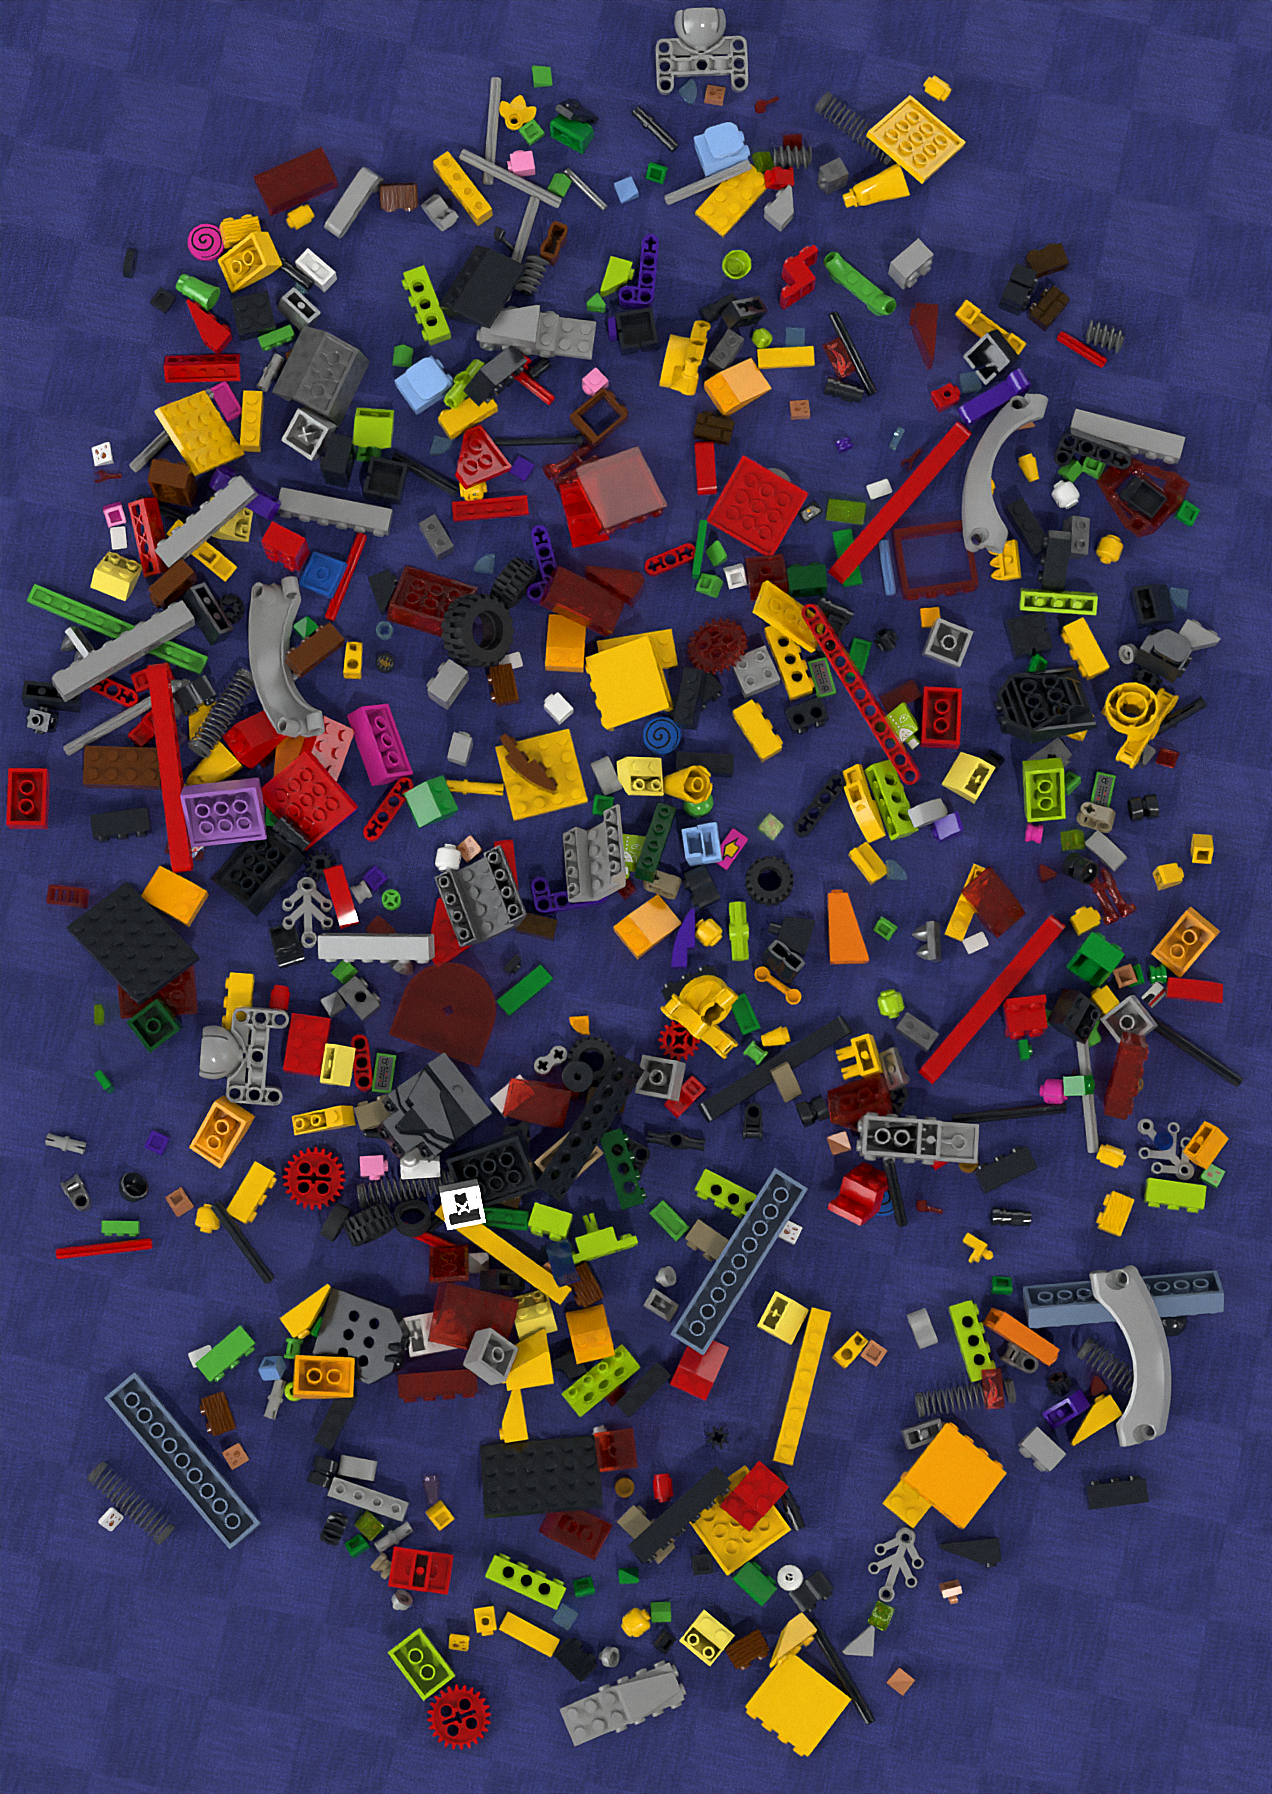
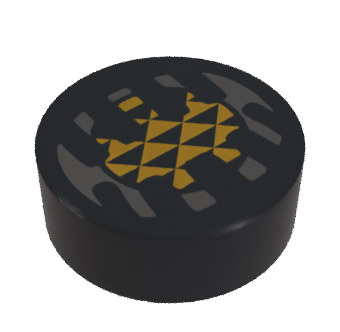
[376,654,395,674]

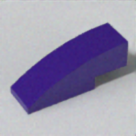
[671,909,695,969]

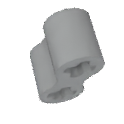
[590,756,622,796]
[534,1046,567,1076]
[906,1308,938,1349]
[337,1455,377,1481]

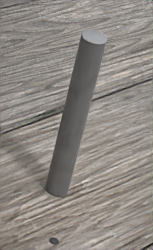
[564,168,608,211]

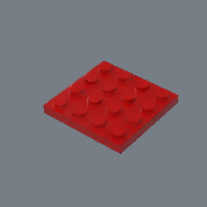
[706,455,809,559]
[261,749,358,851]

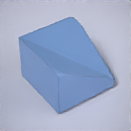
[614,176,639,204]
[258,1356,286,1381]

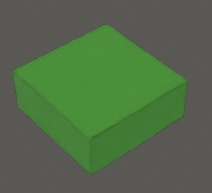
[518,119,545,146]

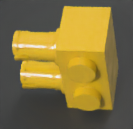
[836,1033,884,1080]

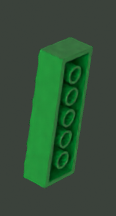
[1066,932,1125,988]

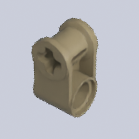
[1076,802,1116,833]
[643,870,682,899]

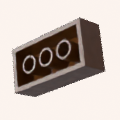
[147,458,198,508]
[83,746,162,790]

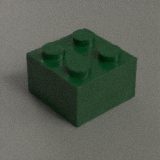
[786,562,827,598]
[126,997,184,1053]

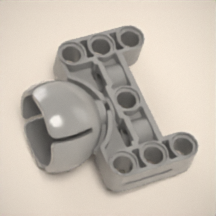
[655,8,748,95]
[199,1006,289,1106]

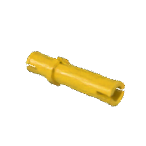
[446,779,504,796]

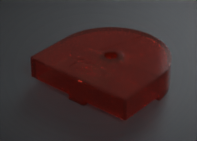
[389,963,497,1068]

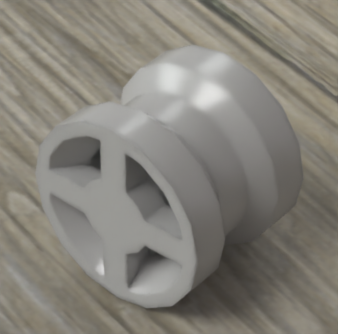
[350,880,373,904]

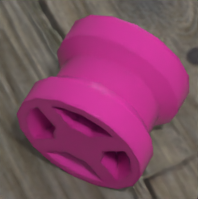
[1025,823,1043,844]

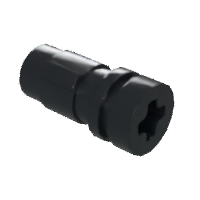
[698,293,737,324]
[824,377,864,403]
[813,595,854,626]
[272,814,311,853]
[990,1206,1031,1227]

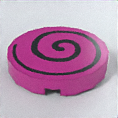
[188,224,224,261]

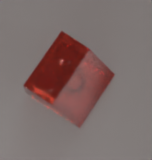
[745,554,788,601]
[594,1428,638,1472]

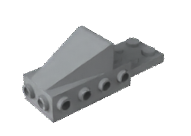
[477,305,596,360]
[856,1113,979,1165]
[560,1660,686,1746]

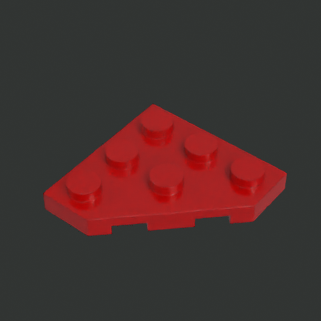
[455,424,512,490]
[431,897,473,969]

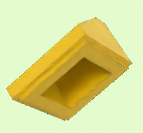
[425,1500,455,1531]
[449,1634,470,1651]

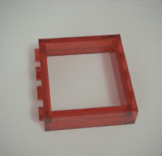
[892,520,979,601]

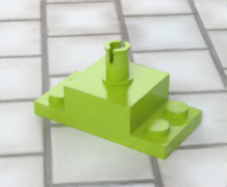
[561,1213,638,1269]

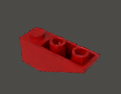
[186,299,233,354]

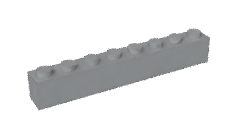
[52,600,195,702]

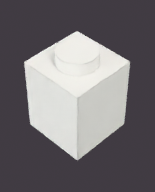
[544,692,573,725]

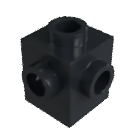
[27,705,59,734]

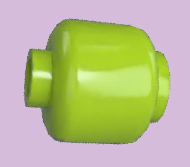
[877,989,904,1019]

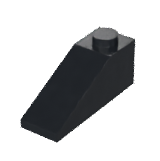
[938,1538,1001,1567]

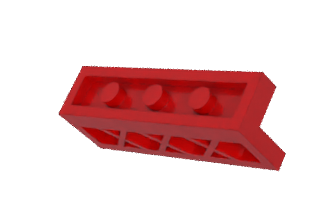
[164,354,241,383]
[128,497,170,578]

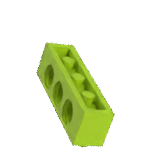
[401,265,451,346]
[1019,588,1098,615]
[864,760,919,841]
[694,1169,757,1218]
[948,1300,996,1383]
[562,1344,641,1417]
[485,1553,566,1610]

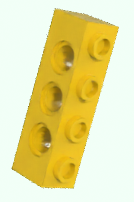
[433,151,493,226]
[764,625,815,701]

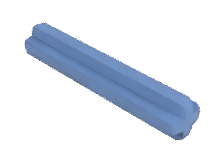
[878,540,896,595]

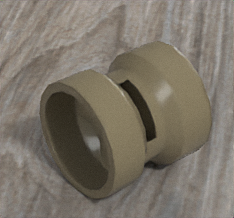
[371,1552,392,1580]

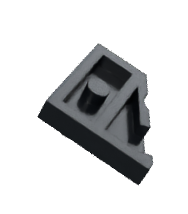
[555,98,599,124]

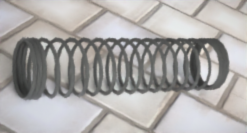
[815,92,894,166]
[188,668,255,758]
[357,1168,455,1208]
[1076,1336,1134,1395]
[915,1378,1016,1418]
[87,1461,175,1545]

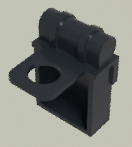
[1118,476,1168,522]
[268,922,305,969]

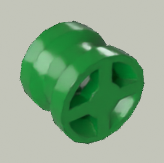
[1148,964,1167,985]

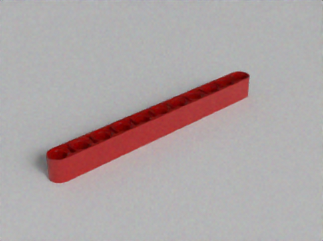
[828,421,972,584]
[801,604,921,785]
[147,663,194,873]
[918,914,1066,1085]

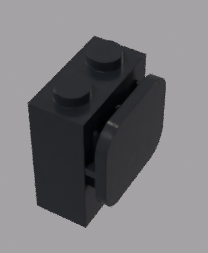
[1133,627,1193,683]

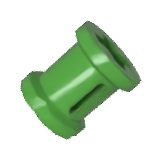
[743,1040,768,1066]
[284,1338,303,1359]

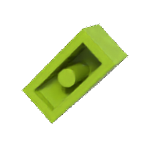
[600,256,635,297]

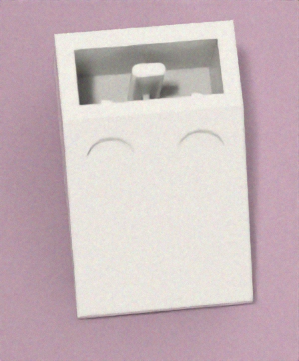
[404,1309,469,1358]

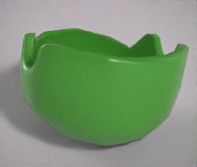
[683,795,714,818]

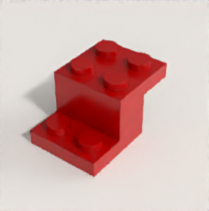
[779,245,818,310]
[559,477,609,548]
[1003,994,1048,1040]
[828,1162,889,1226]
[720,1461,789,1532]
[388,1546,454,1595]

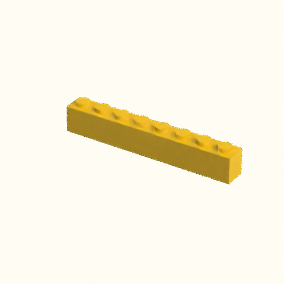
[772,1307,831,1466]

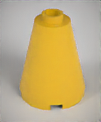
[663,765,712,804]

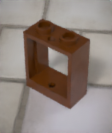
[569,387,629,448]
[148,558,198,611]

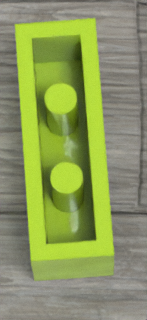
[1143,1178,1207,1213]

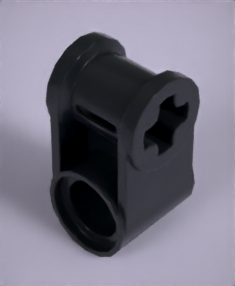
[742,1103,763,1141]

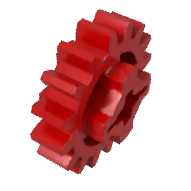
[658,1021,700,1062]

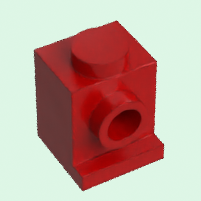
[764,167,794,190]
[930,382,961,413]

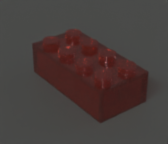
[253,147,338,216]
[539,566,626,637]
[1103,1031,1149,1120]
[397,1369,479,1403]

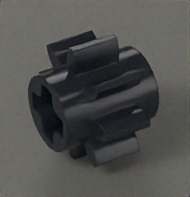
[874,628,898,652]
[1046,1372,1072,1396]
[706,1426,729,1449]

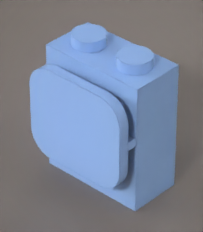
[694,122,750,176]
[395,356,454,415]

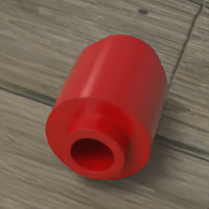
[268,985,290,1015]
[652,1473,674,1503]

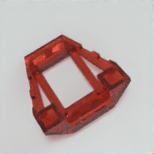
[1096,456,1190,538]

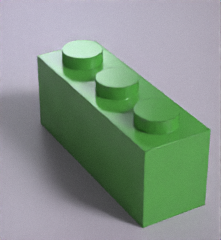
[195,1326,256,1383]

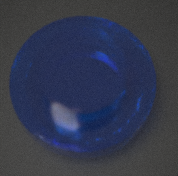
[1154,1131,1173,1151]

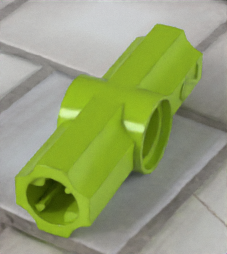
[443,359,485,409]
[729,902,749,961]

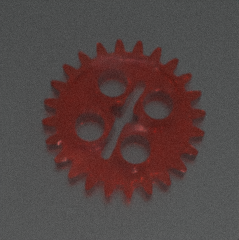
[687,618,748,675]

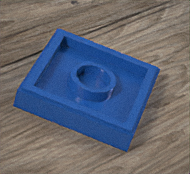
[298,551,348,599]

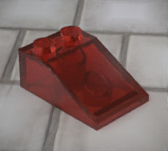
[909,302,939,370]
[585,565,646,608]
[961,866,1026,938]
[827,1073,893,1124]
[502,1078,572,1128]
[429,1245,470,1283]
[539,1510,613,1560]

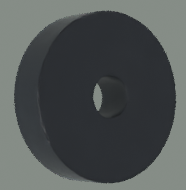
[123,248,138,279]
[562,1060,594,1092]

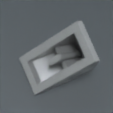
[643,1288,679,1322]
[842,1625,875,1656]

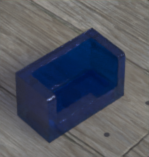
[546,1239,581,1288]

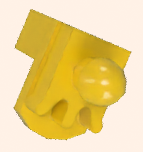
[963,1233,993,1263]

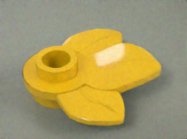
[499,95,536,130]

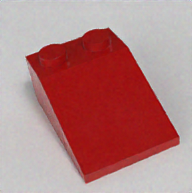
[222,711,287,769]
[670,1340,729,1401]

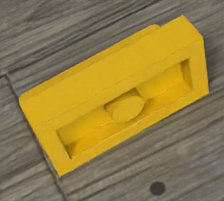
[848,842,889,885]

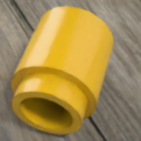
[923,75,952,102]
[286,204,315,230]
[1096,1144,1126,1168]

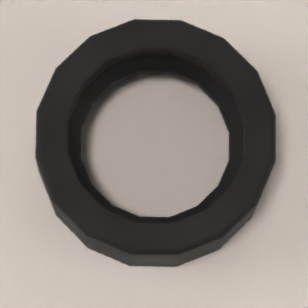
[394,1199,431,1237]
[320,1203,351,1242]

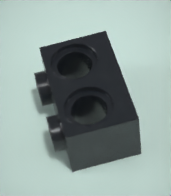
[721,296,768,330]
[813,615,847,658]
[784,696,829,735]

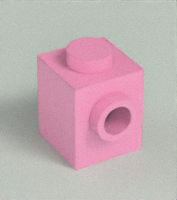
[507,150,535,177]
[582,367,609,396]
[360,1155,388,1180]

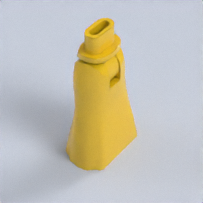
[842,163,910,208]
[184,740,243,786]

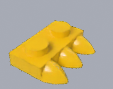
[988,540,1022,581]

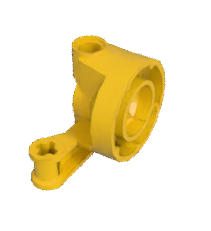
[659,320,711,395]
[1101,682,1179,769]
[660,975,739,1059]

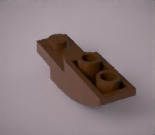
[499,733,558,795]

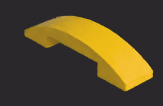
[955,299,1026,355]

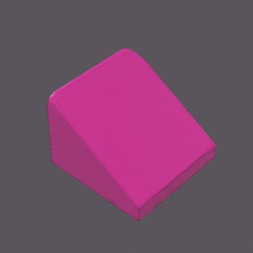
[103,502,127,527]

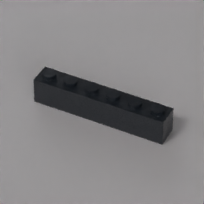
[627,1466,732,1564]

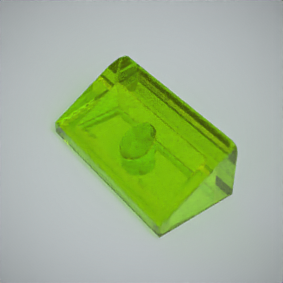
[826,499,866,525]

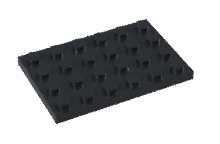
[66,882,200,1006]
[480,1436,603,1519]

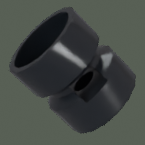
[1127,794,1159,822]
[1062,852,1099,885]
[795,1094,830,1128]
[306,1455,339,1489]

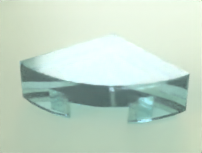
[679,79,697,106]
[889,427,905,450]
[430,436,453,455]
[474,554,496,574]
[1169,587,1189,610]
[886,860,907,880]

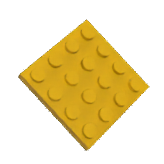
[866,95,966,184]
[154,390,244,476]
[495,729,588,821]
[689,1465,791,1576]

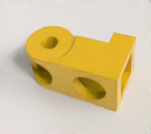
[343,641,363,679]
[831,1331,869,1369]

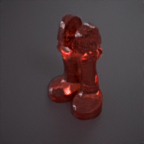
[542,445,600,495]
[1090,868,1137,926]

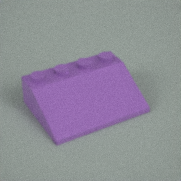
[180,778,267,847]

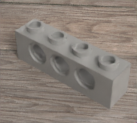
[327,1477,409,1522]

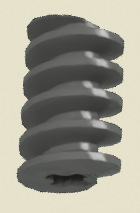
[773,145,812,169]
[515,254,550,297]
[1085,320,1127,353]

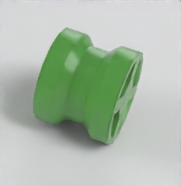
[382,889,401,911]

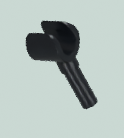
[493,227,514,252]

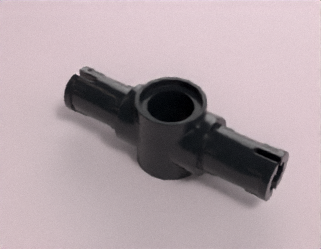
[646,1131,706,1151]

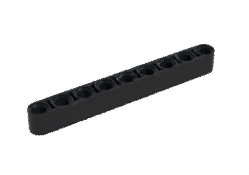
[697,1015,852,1123]

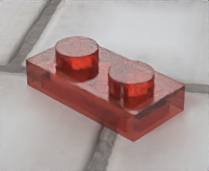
[879,679,922,714]

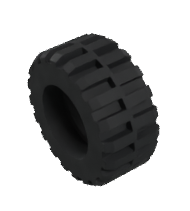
[441,594,514,667]

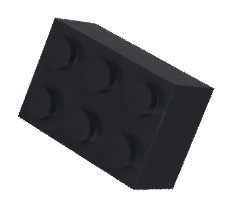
[463,345,527,407]
[320,433,357,489]

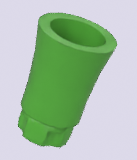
[176,274,221,311]

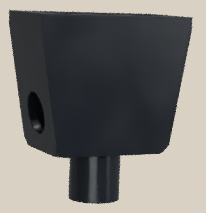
[768,916,815,958]

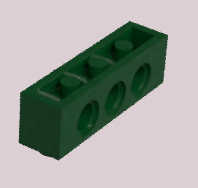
[635,802,676,883]
[600,1128,647,1211]

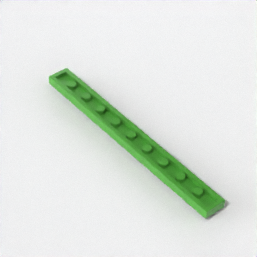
[27,584,208,676]

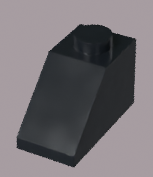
[368,569,398,616]
[480,1269,525,1291]

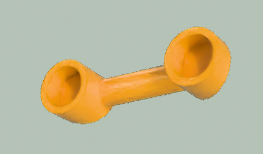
[754,966,802,1005]

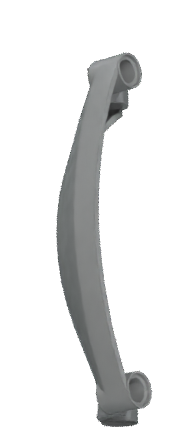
[962,394,1049,554]
[248,576,325,738]
[1089,1265,1171,1447]

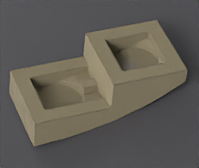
[770,1062,802,1103]

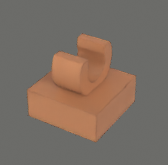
[860,1340,887,1367]
[939,1579,962,1604]

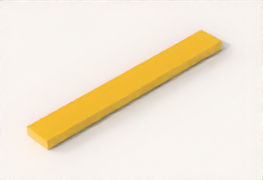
[435,1204,572,1305]

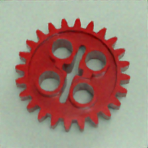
[282,1147,346,1211]
[427,1684,491,1750]

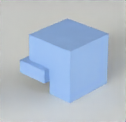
[682,822,722,867]

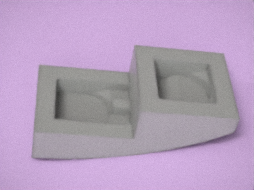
[1085,830,1127,872]

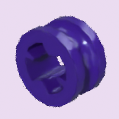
[835,437,854,453]

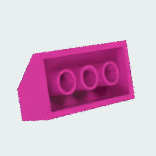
[347,704,413,786]

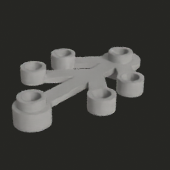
[282,877,333,948]
[1137,1119,1194,1180]
[868,1528,924,1602]

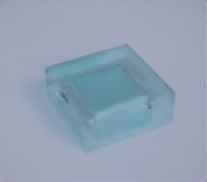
[785,327,805,348]
[959,371,981,394]
[552,1603,579,1630]

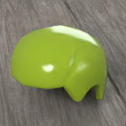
[722,250,751,280]

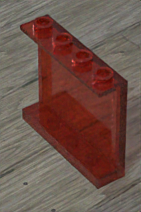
[569,446,668,536]

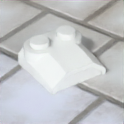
[400,1148,440,1179]

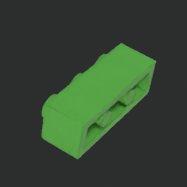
[258,325,295,351]
[102,1221,140,1237]

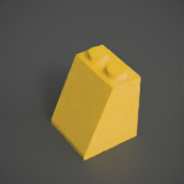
[502,1329,554,1391]

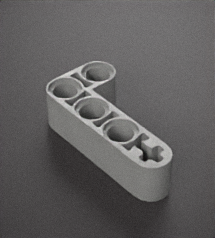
[324,167,384,239]

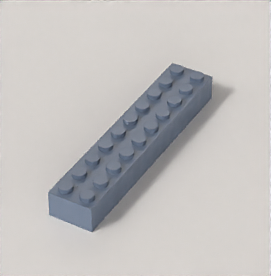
[670,1168,808,1356]
[1023,1270,1224,1328]
[104,1372,262,1550]

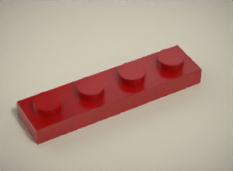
[452,495,529,522]

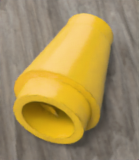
[1018,453,1040,483]
[761,1026,790,1047]

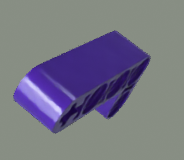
[618,234,659,309]
[957,368,1031,426]
[208,465,282,520]
[527,525,562,604]
[531,877,609,915]

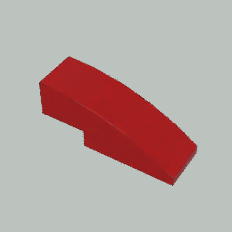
[323,864,359,929]
[1165,977,1223,1004]

